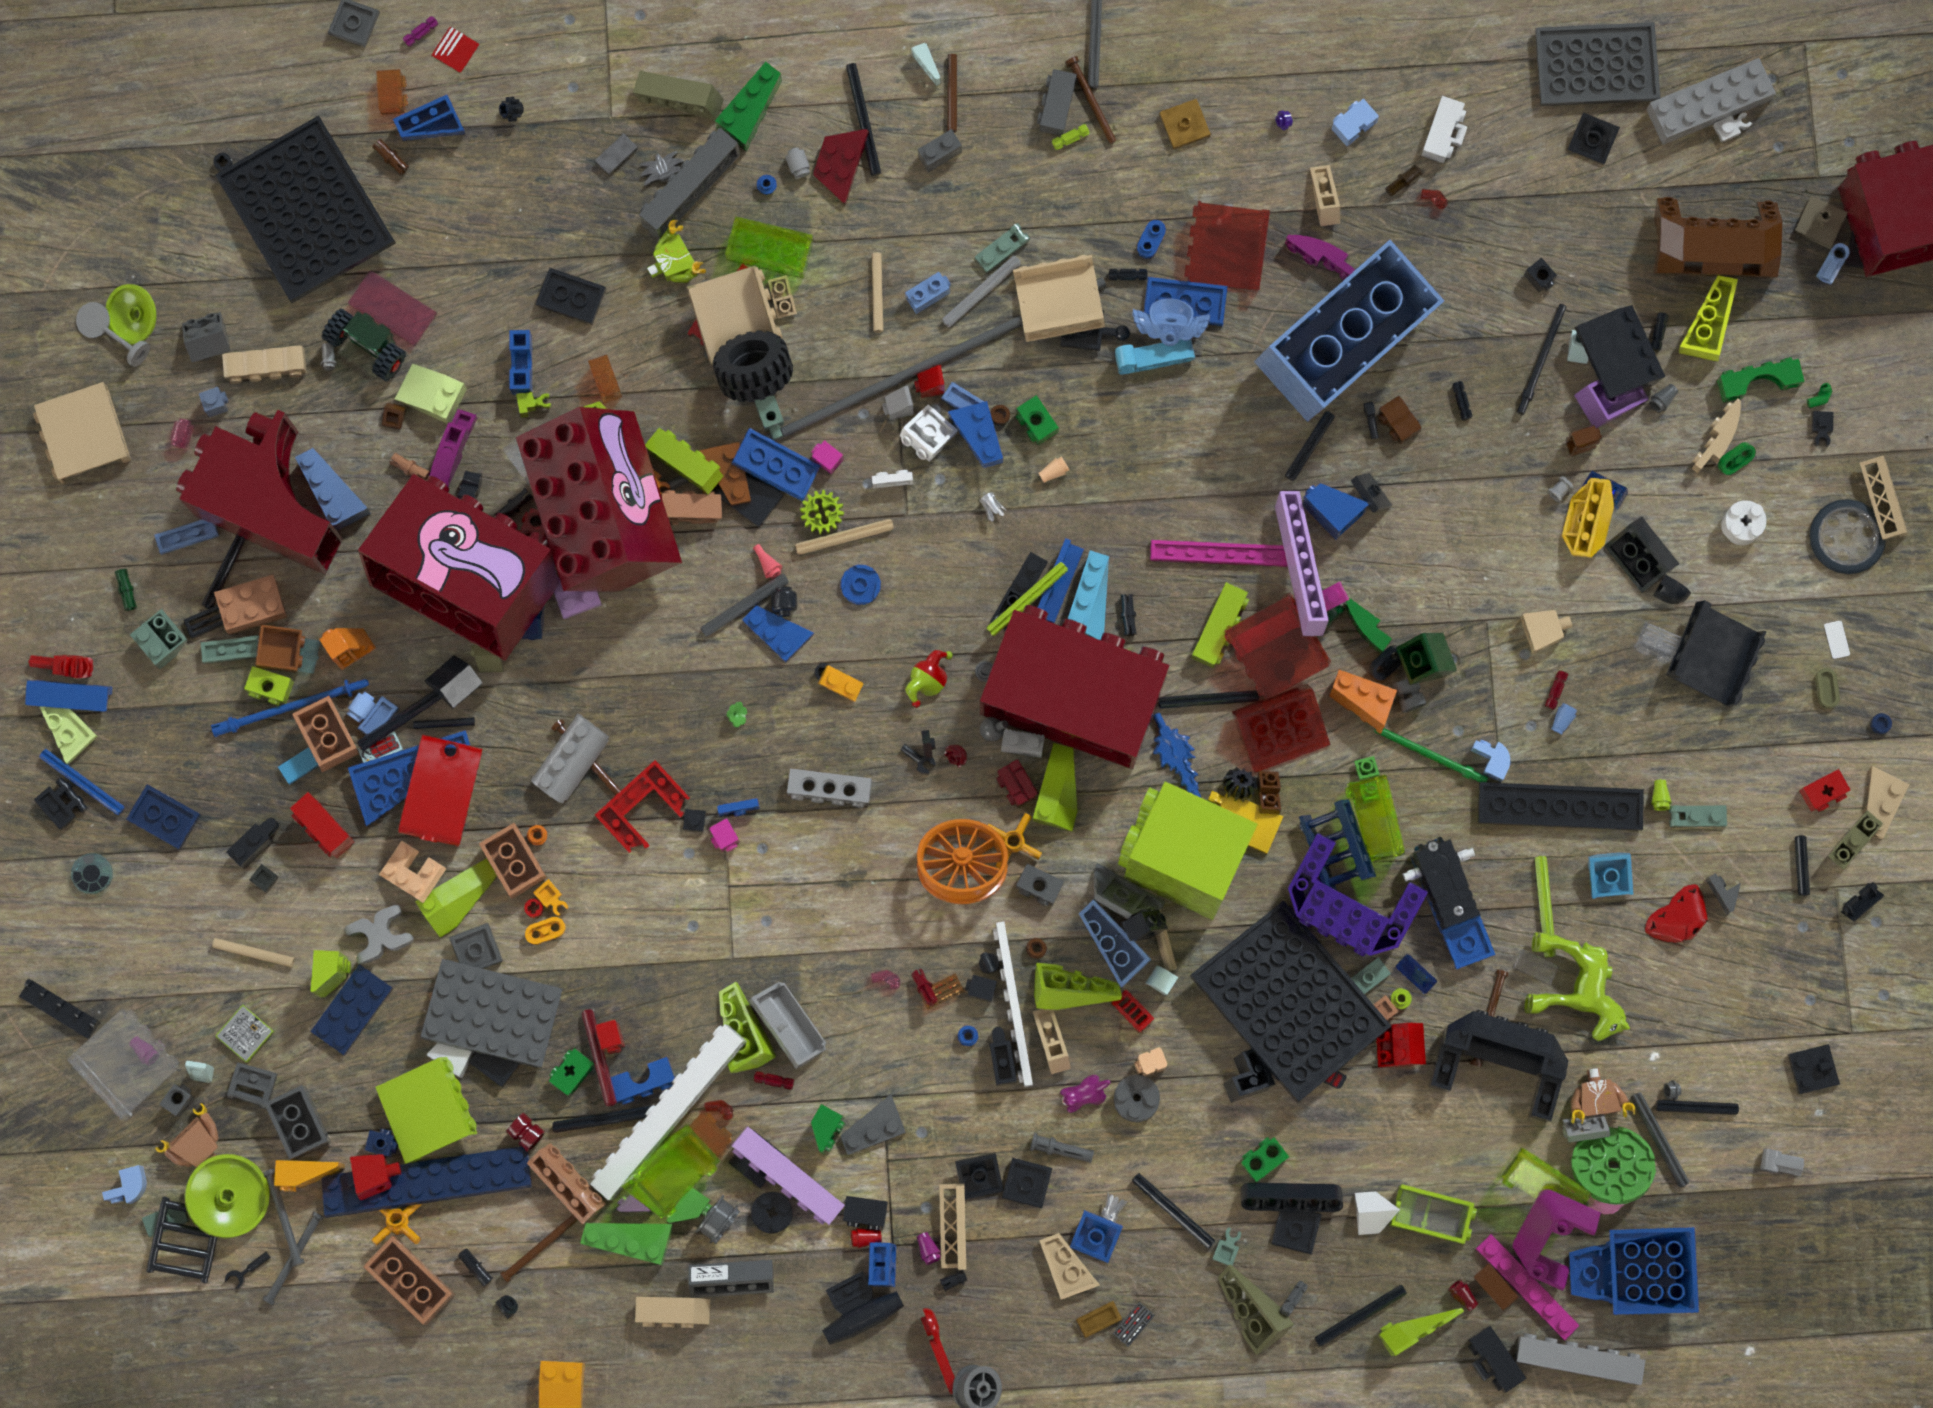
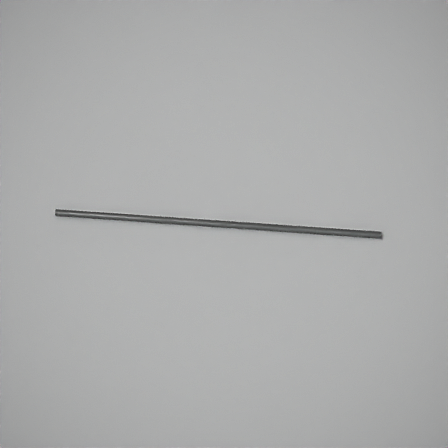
[668,277,1106,490]

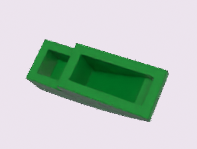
[1344,598,1392,654]

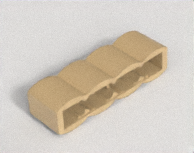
[222,346,307,384]

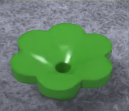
[727,702,747,727]

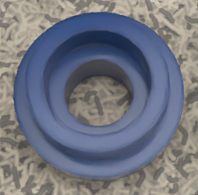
[757,175,777,195]
[958,1026,978,1046]

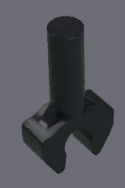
[1363,401,1379,439]
[900,744,936,775]

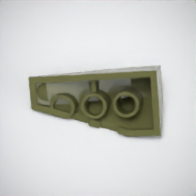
[1218,1264,1294,1355]

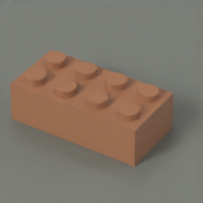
[363,1236,455,1325]

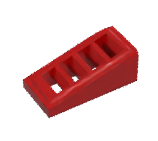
[1111,989,1155,1033]

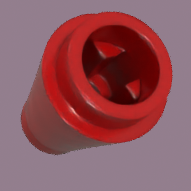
[851,1228,882,1249]

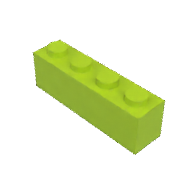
[645,428,723,495]
[1191,582,1250,668]

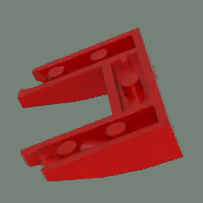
[594,760,690,853]

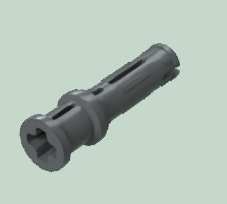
[1030,1132,1094,1163]

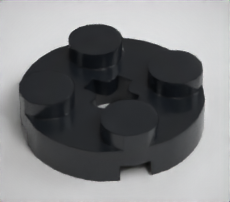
[751,1192,793,1234]

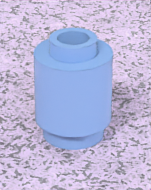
[346,691,375,723]

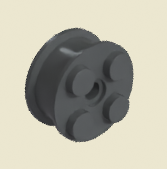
[1114,1075,1160,1122]
[695,1195,740,1244]
[952,1365,1002,1408]

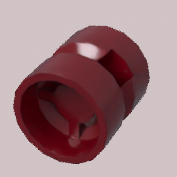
[506,1112,545,1152]

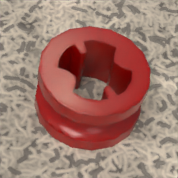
[524,899,544,918]

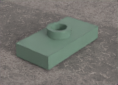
[1351,957,1391,994]
[142,1202,189,1237]

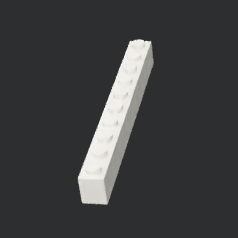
[591,1024,747,1200]

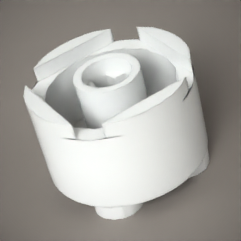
[1721,501,1766,545]

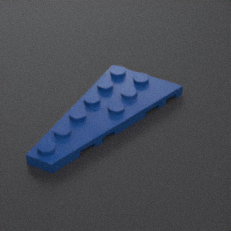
[348,730,471,826]

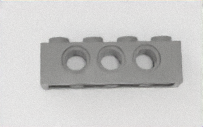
[787,769,872,808]

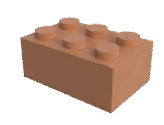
[214,575,287,635]
[292,696,359,772]
[479,823,547,899]

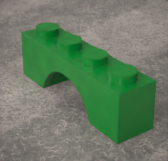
[1717,357,1805,403]

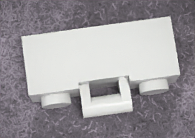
[1421,96,1467,163]

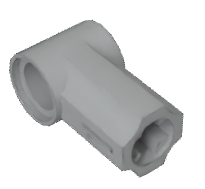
[1760,1149,1804,1176]

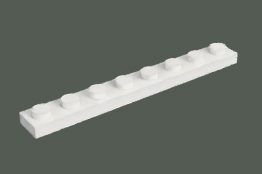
[993,922,1033,1087]

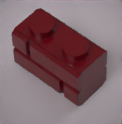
[995,759,1039,809]

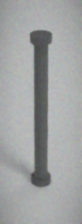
[263,1169,305,1267]
[263,1211,324,1305]

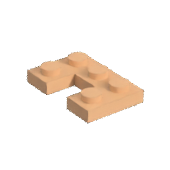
[379,841,446,903]

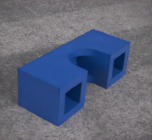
[509,330,532,395]
[611,1057,675,1105]

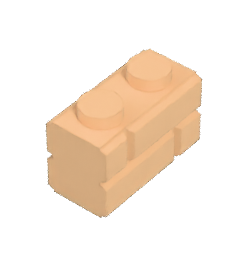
[1134,1047,1167,1077]

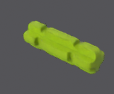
[1052,124,1090,150]

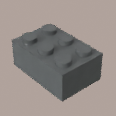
[264,1085,331,1161]

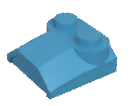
[1588,852,1634,899]

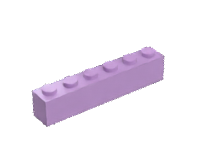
[731,1126,845,1225]

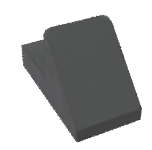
[1705,873,1741,915]

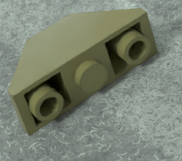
[1827,810,1883,870]

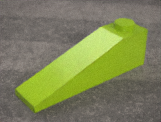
[1033,743,1077,832]
[415,858,497,938]
[1034,963,1122,1010]
[719,982,776,1073]
[1378,1308,1464,1356]

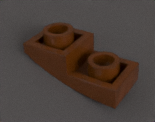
[1258,771,1282,814]
[1474,1264,1519,1311]

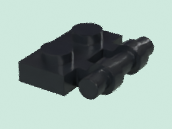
[34,778,88,831]

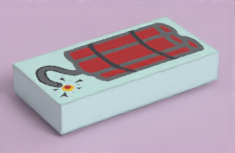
[357,731,403,763]

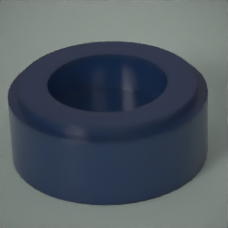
[1870,713,1892,734]

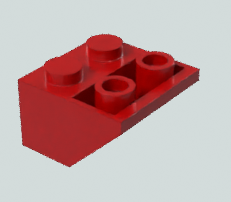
[1376,1022,1426,1068]

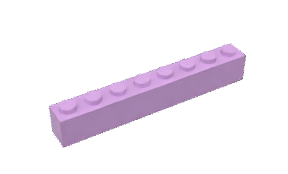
[1275,491,1329,636]

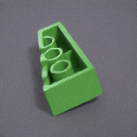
[580,1223,674,1266]

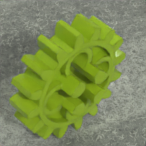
[800,490,844,534]

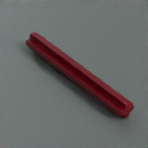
[582,1009,617,1106]

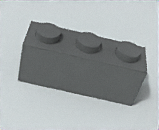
[1037,69,1077,136]

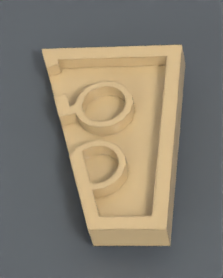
[1039,1233,1100,1300]

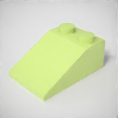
[395,364,467,424]

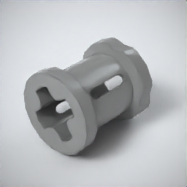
[1547,476,1574,503]

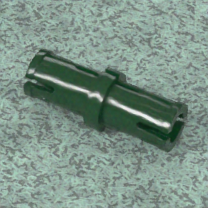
[114,569,137,611]

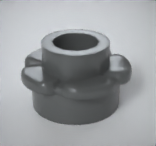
[1663,1080,1681,1100]

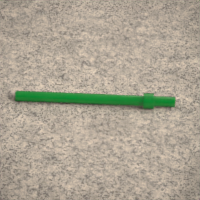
[1374,728,1488,782]

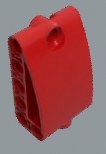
[398,735,483,847]

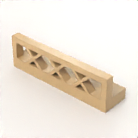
[1860,456,1908,540]
[939,1184,966,1270]

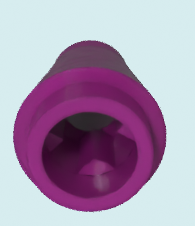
[916,1232,941,1265]

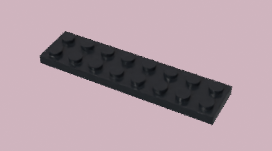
[1478,782,1644,831]

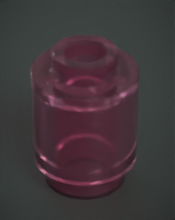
[169,418,194,449]

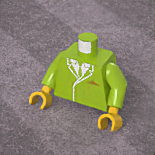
[647,220,706,283]

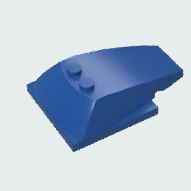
[1569,1227,1699,1315]

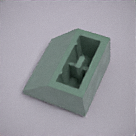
[130,609,188,669]

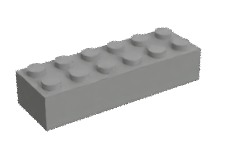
[1647,58,1776,145]

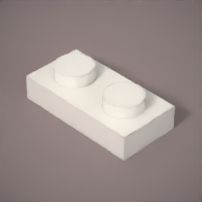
[872,470,913,489]

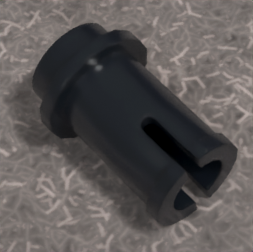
[940,1269,968,1292]

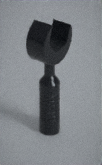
[225,1251,271,1289]

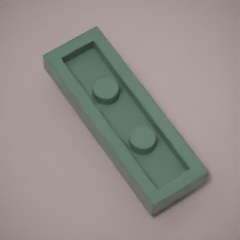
[201,635,259,664]

